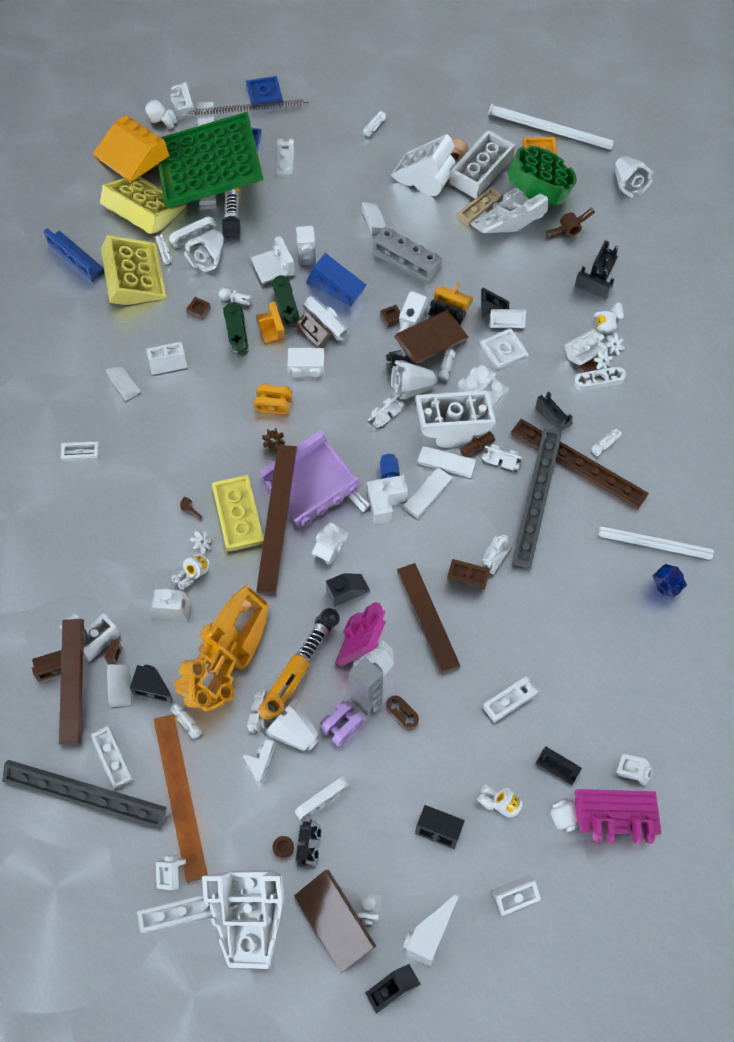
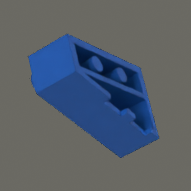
[306,253,367,306]

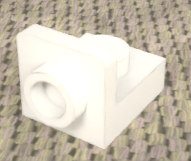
[616,754,652,786]
[156,855,186,890]
[357,892,381,926]

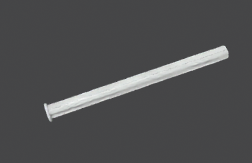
[488,103,614,150]

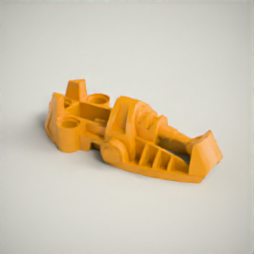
[174,584,269,711]

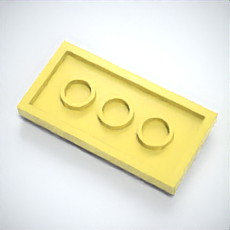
[211,475,264,552]

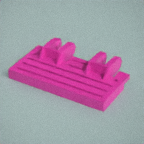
[335,602,386,667]
[574,789,662,844]

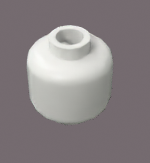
[550,798,579,832]

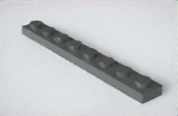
[512,428,562,569]
[2,760,167,830]

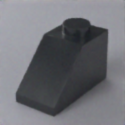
[326,573,370,607]
[130,665,173,703]
[365,964,421,1013]

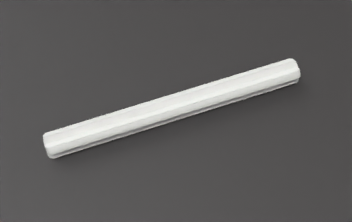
[598,526,714,560]

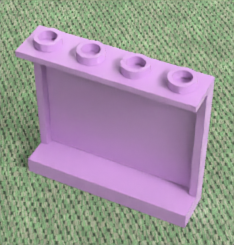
[259,430,361,529]

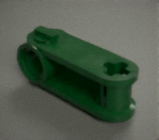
[271,275,300,326]
[223,303,249,355]

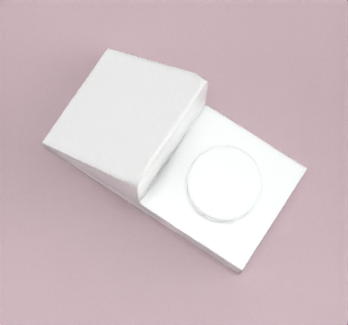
[243,739,275,787]

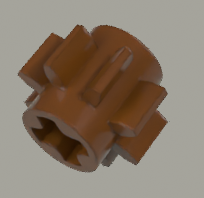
[262,428,285,452]

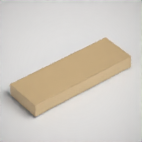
[456,187,503,227]

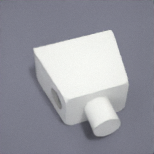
[399,291,427,332]
[151,589,192,622]

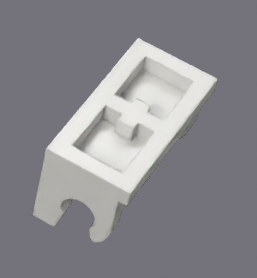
[170,82,195,120]
[565,329,608,365]
[146,342,187,375]

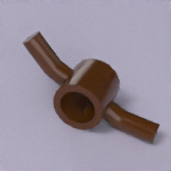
[546,207,595,237]

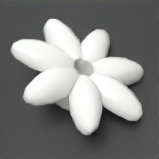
[605,333,624,356]
[594,349,613,370]
[190,531,212,554]

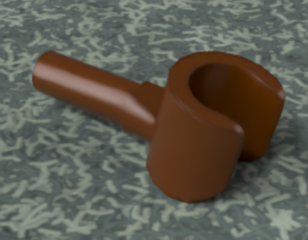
[180,497,203,520]

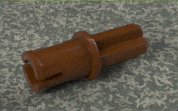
[460,431,495,457]

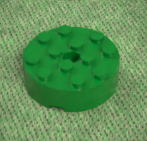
[507,146,577,205]

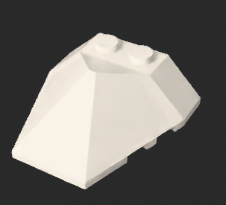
[470,187,548,233]
[202,870,284,969]

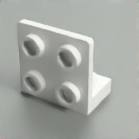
[251,236,295,284]

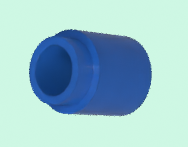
[379,454,400,479]

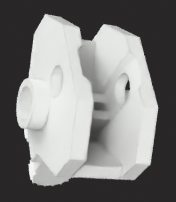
[312,523,348,565]

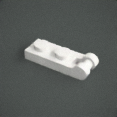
[276,139,294,178]
[482,676,540,723]

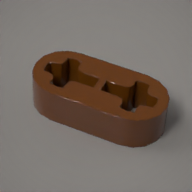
[386,695,419,731]

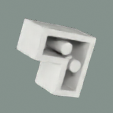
[366,475,408,525]
[59,613,121,662]

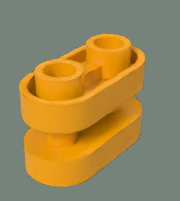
[253,383,293,415]

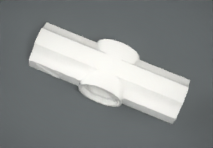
[303,296,349,341]

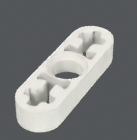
[169,217,217,248]
[574,367,626,391]
[294,776,351,821]

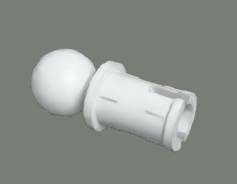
[219,287,252,306]

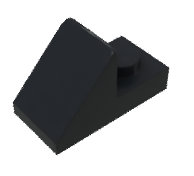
[481,287,509,318]

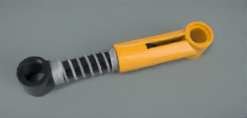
[222,188,241,236]
[258,608,340,721]

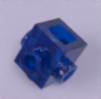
[652,564,687,597]

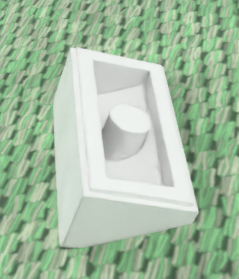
[362,202,386,235]
[105,366,141,401]
[107,664,132,708]
[491,875,542,916]

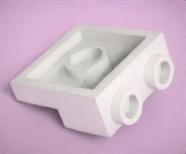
[458,365,509,408]

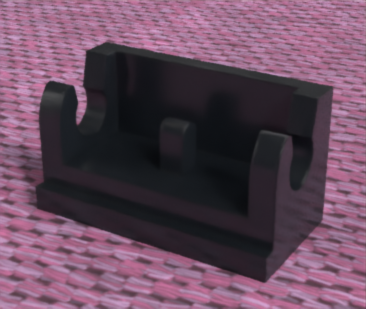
[590,240,618,281]
[575,266,615,299]
[535,391,573,431]
[414,805,465,850]

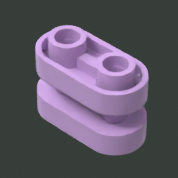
[320,700,367,747]

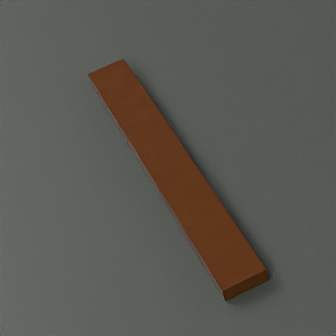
[511,419,649,510]
[256,444,297,595]

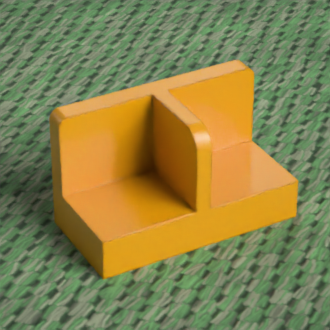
[434,284,473,312]
[256,302,285,344]

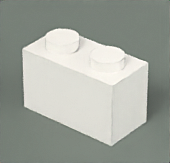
[296,226,316,266]
[287,348,324,377]

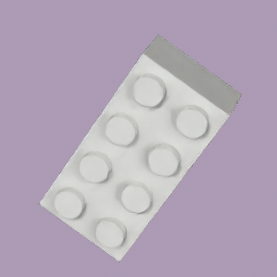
[449,130,515,199]

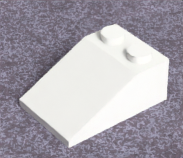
[403,895,459,968]

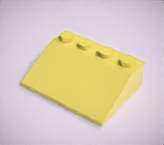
[100,176,187,234]
[101,235,166,305]

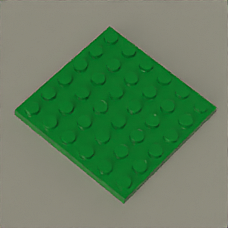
[158,112,264,208]

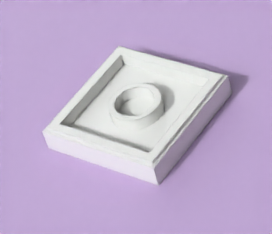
[480,328,529,371]

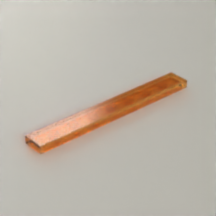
[154,714,208,883]

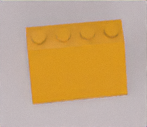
[93,115,170,182]

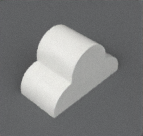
[391,134,456,196]
[415,391,496,448]

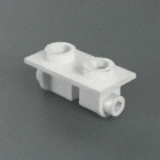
[368,394,404,428]
[482,445,522,471]
[477,534,513,575]
[247,690,273,736]

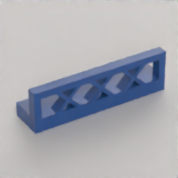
[44,228,105,282]

